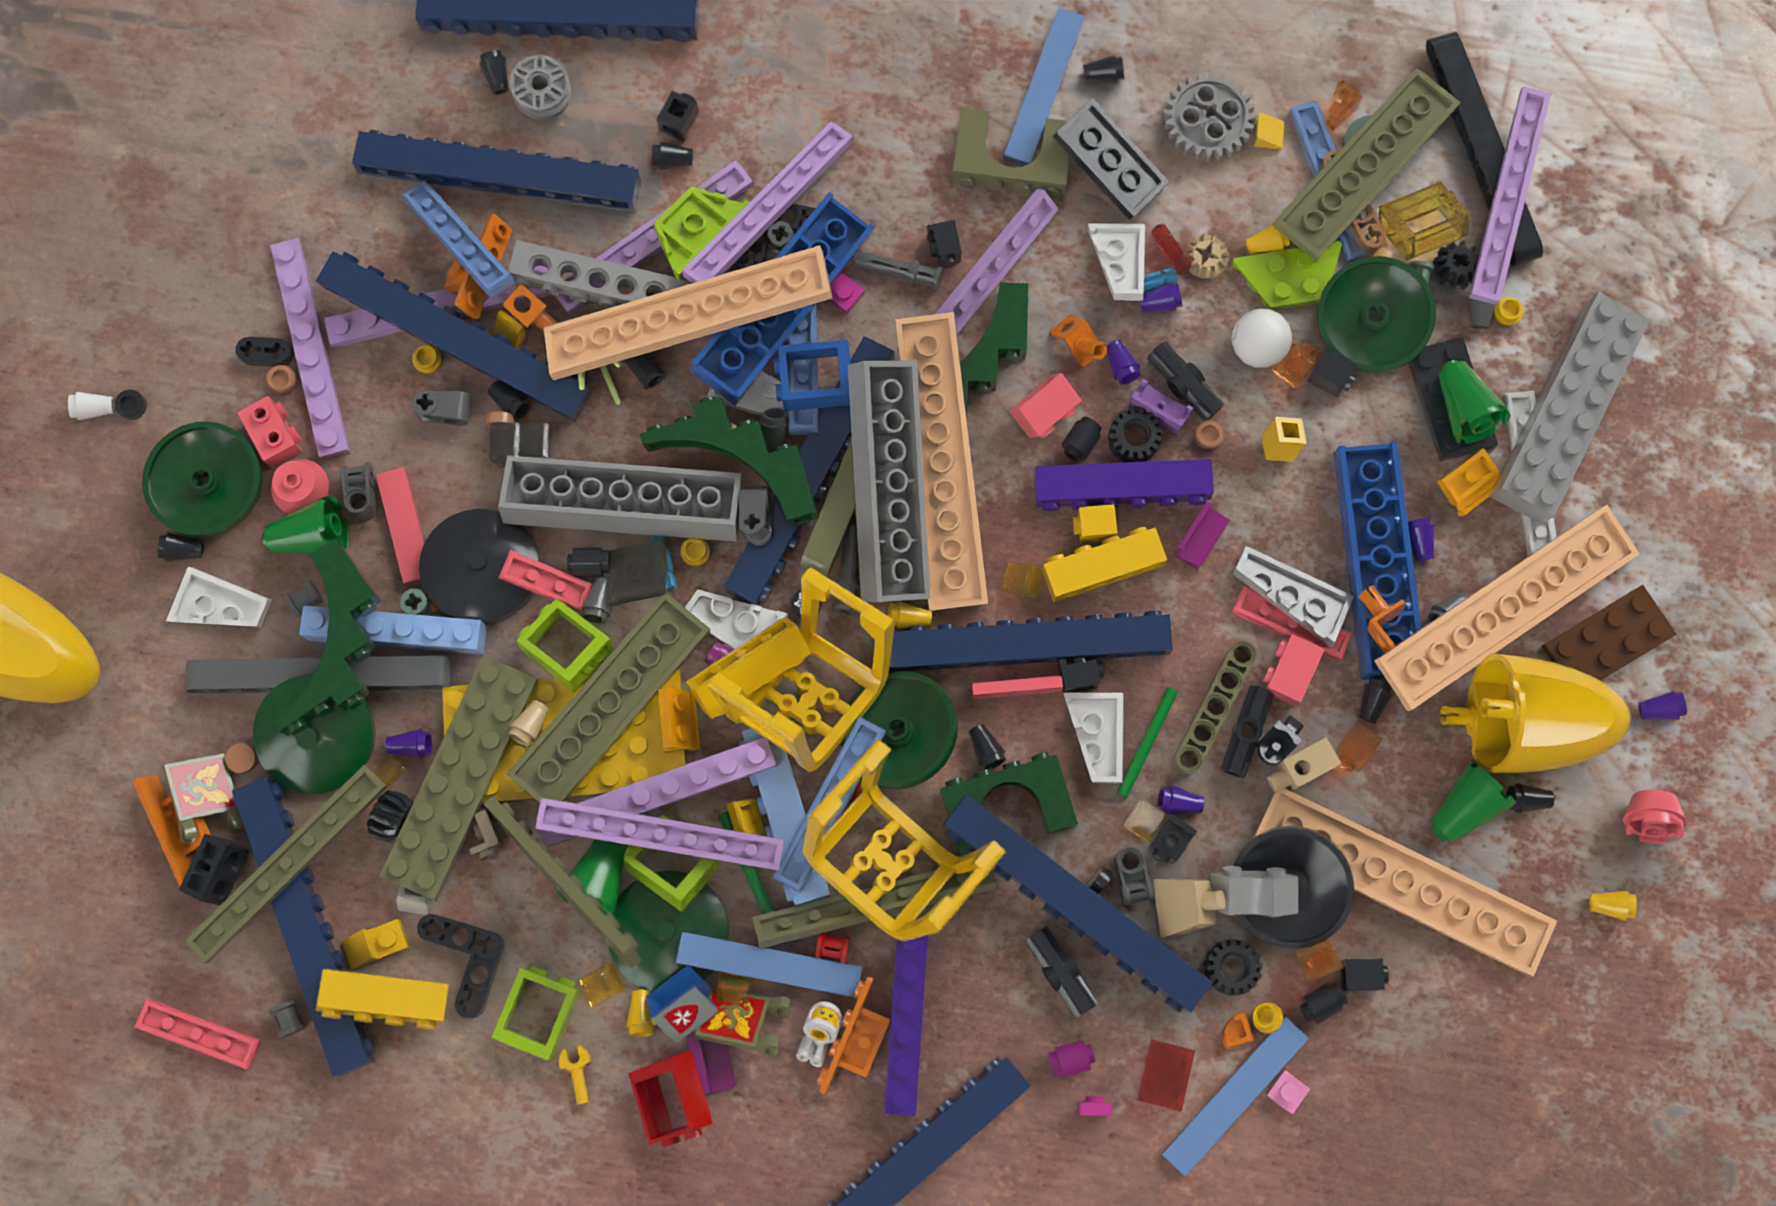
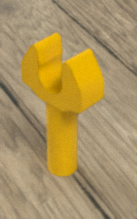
[559,1045,591,1105]

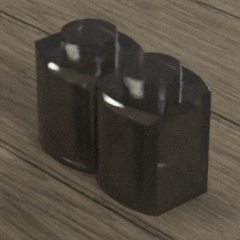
[489,422,552,468]

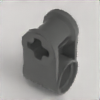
[412,390,471,426]
[339,462,377,521]
[738,486,775,546]
[1114,847,1155,908]

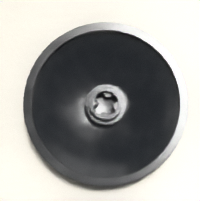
[419,509,539,625]
[1234,826,1354,949]

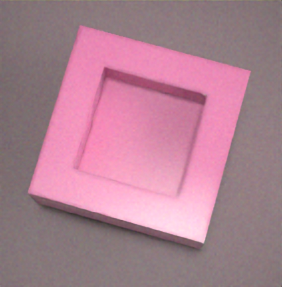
[1265,1070,1310,1114]

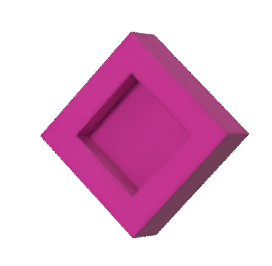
[828,273,865,315]
[1078,1096,1112,1116]

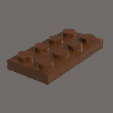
[1542,585,1676,681]

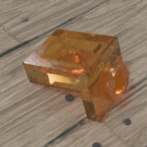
[1326,80,1362,131]
[1272,341,1319,388]

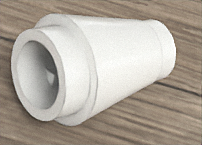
[68,392,114,421]

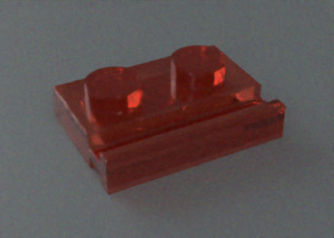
[1137,1039,1195,1112]

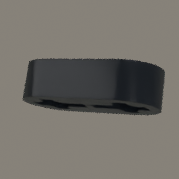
[235,337,294,367]

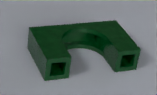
[940,752,1078,857]

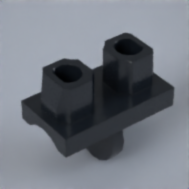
[1256,715,1304,765]

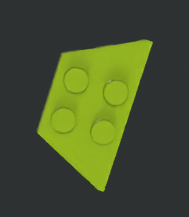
[653,186,750,280]
[1232,241,1342,311]

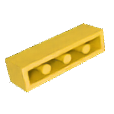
[1042,527,1167,603]
[686,616,812,719]
[315,969,449,1029]

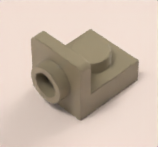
[469,810,503,860]

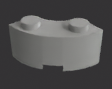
[1210,866,1298,917]

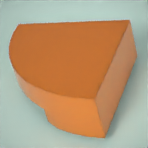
[1222,1011,1254,1050]

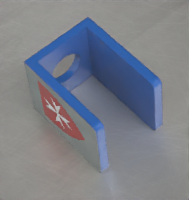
[646,965,718,1044]

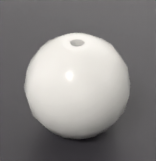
[1231,308,1292,368]

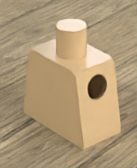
[1267,737,1342,793]
[1153,879,1226,938]

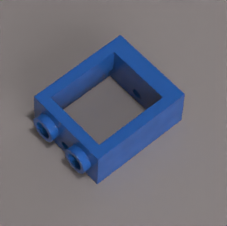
[773,340,851,411]

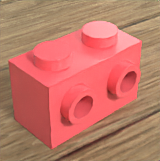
[1009,373,1082,438]
[237,396,303,469]
[1262,634,1325,707]

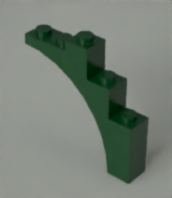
[960,282,1029,418]
[640,396,819,527]
[273,538,382,736]

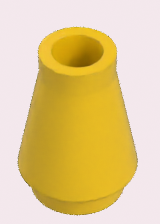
[1245,224,1290,255]
[888,601,932,630]
[1589,891,1637,921]
[626,990,656,1037]

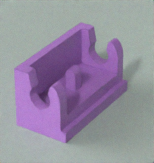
[1128,379,1193,436]

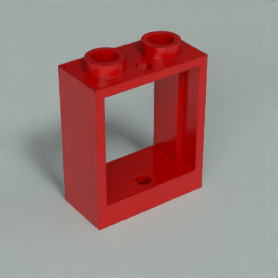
[628,1051,713,1148]

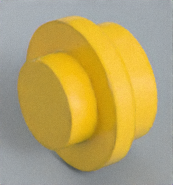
[1494,297,1523,326]
[412,345,442,374]
[680,538,710,566]
[1253,1002,1283,1034]

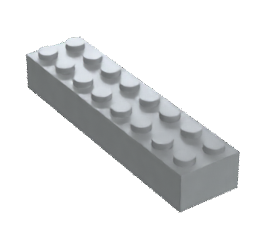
[1490,292,1650,525]
[848,361,930,602]
[498,455,743,542]

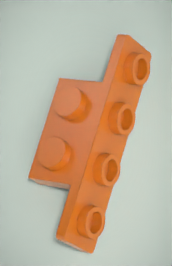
[444,213,512,320]
[132,775,211,886]
[817,976,891,1095]

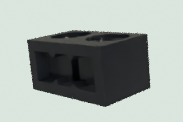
[179,834,250,905]

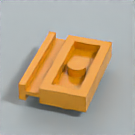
[1436,448,1500,516]
[658,687,700,751]

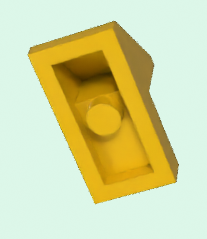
[342,919,410,970]

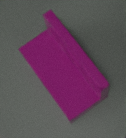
[1173,499,1230,570]
[687,1031,736,1094]

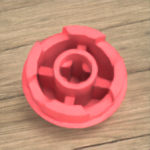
[271,459,329,514]
[1623,790,1687,844]

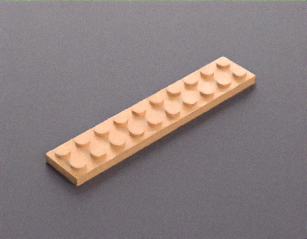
[544,245,832,380]
[895,312,988,611]
[1374,505,1640,711]
[1253,788,1557,977]

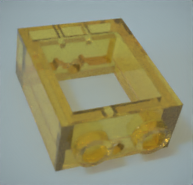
[1378,181,1471,261]

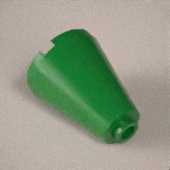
[1439,360,1511,444]
[262,496,350,554]
[1430,760,1516,843]
[556,839,627,916]

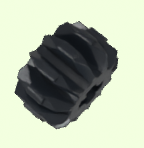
[1432,240,1479,290]
[367,790,413,843]

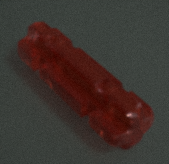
[1151,224,1191,274]

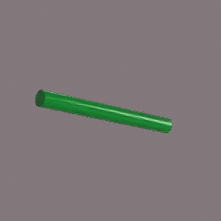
[1117,687,1178,798]
[718,812,775,914]

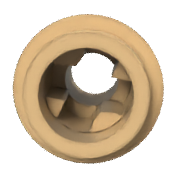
[508,700,549,747]

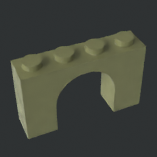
[952,108,1070,198]

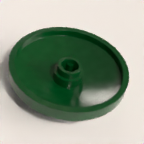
[1317,256,1436,373]
[142,422,263,538]
[840,671,958,790]
[253,674,376,794]
[608,870,729,992]

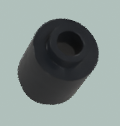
[1061,416,1102,461]
[567,547,611,577]
[1299,982,1348,1025]

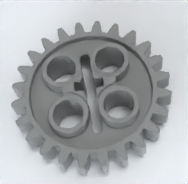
[1163,71,1256,162]

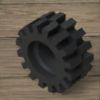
[1108,407,1163,463]
[1204,939,1263,995]

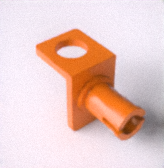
[503,284,558,333]
[1050,315,1107,367]
[1358,586,1406,653]

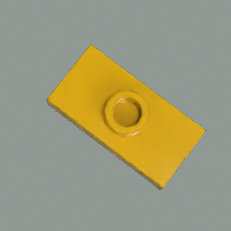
[727,798,766,836]

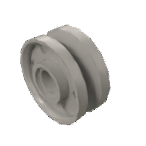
[509,55,572,120]

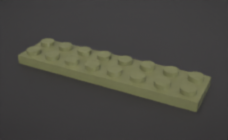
[1272,67,1461,262]
[507,592,711,802]
[379,656,539,901]

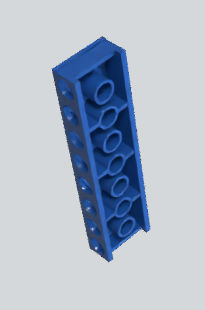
[689,191,875,406]
[1333,442,1421,680]

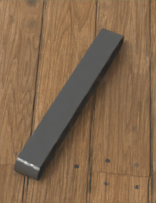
[185,656,451,694]

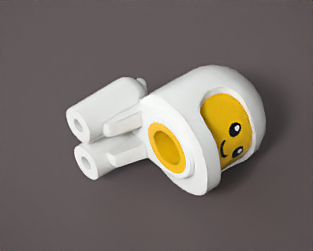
[796,1002,842,1067]

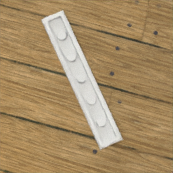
[1503,391,1557,557]

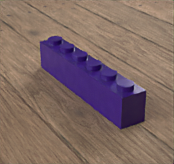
[1034,459,1214,511]
[885,935,928,1116]

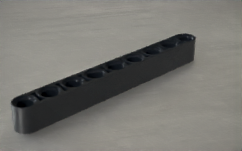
[1426,31,1543,266]

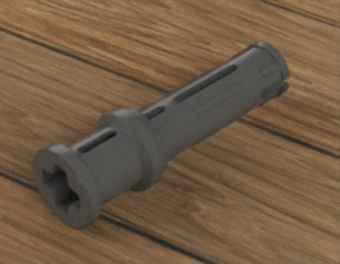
[855,250,943,292]
[833,525,860,616]

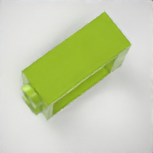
[516,598,614,693]
[623,814,720,912]
[491,965,581,1061]

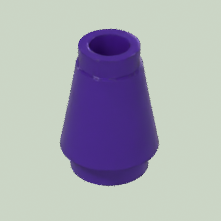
[1140,283,1183,312]
[1107,340,1141,385]
[1408,517,1435,562]
[1638,690,1687,720]
[385,729,433,759]
[1157,785,1204,815]

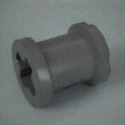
[768,221,793,255]
[284,579,324,617]
[268,999,305,1039]

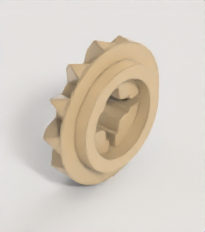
[1183,233,1229,279]

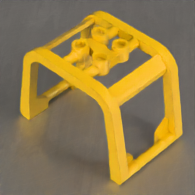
[708,567,895,772]
[803,740,1005,941]

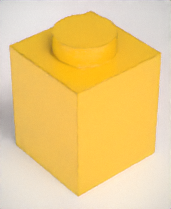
[1261,417,1307,462]
[1072,504,1118,543]

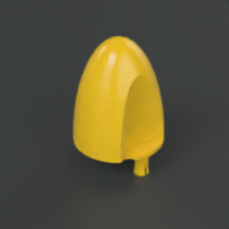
[0,573,100,703]
[1440,654,1631,773]

